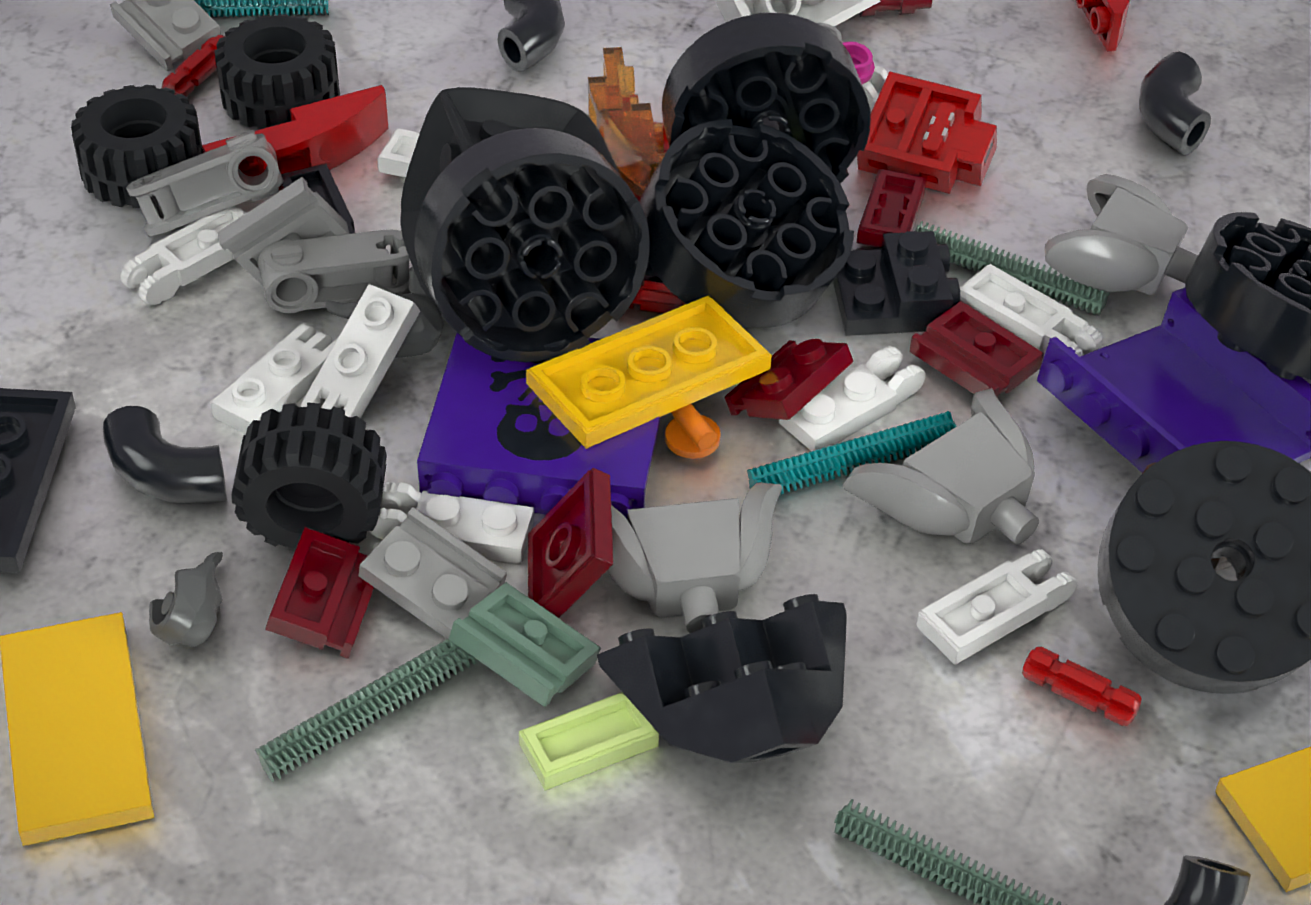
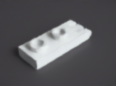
[301,284,420,418]
[210,323,337,435]

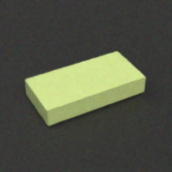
[519,692,659,790]

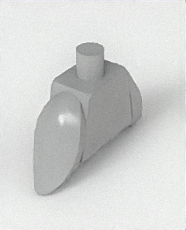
[1045,174,1198,295]
[843,388,1039,545]
[607,482,783,633]

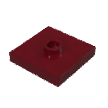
[528,468,613,618]

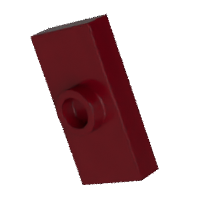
[856,169,927,248]

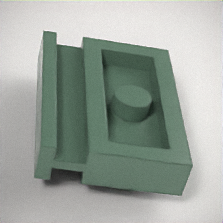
[449,582,601,707]

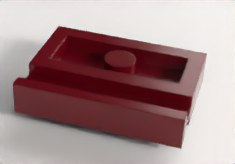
[909,301,1044,398]
[724,339,854,420]
[265,527,374,659]

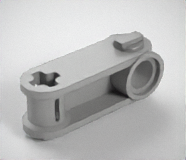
[126,130,284,236]
[258,230,411,313]

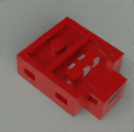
[857,71,997,194]

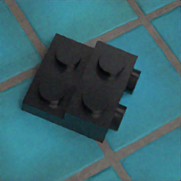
[833,231,960,336]

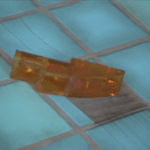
[588,47,666,197]

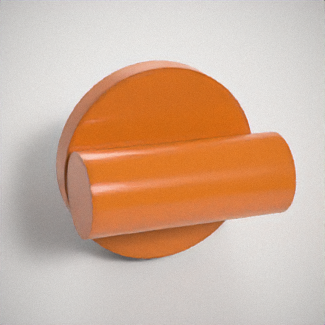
[665,403,721,459]

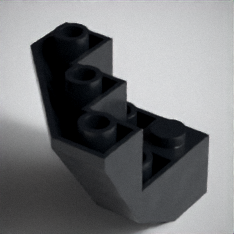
[597,594,847,763]

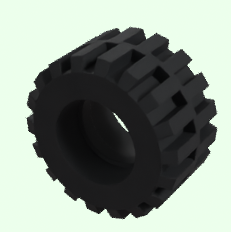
[215,14,340,130]
[71,85,203,208]
[231,402,387,552]

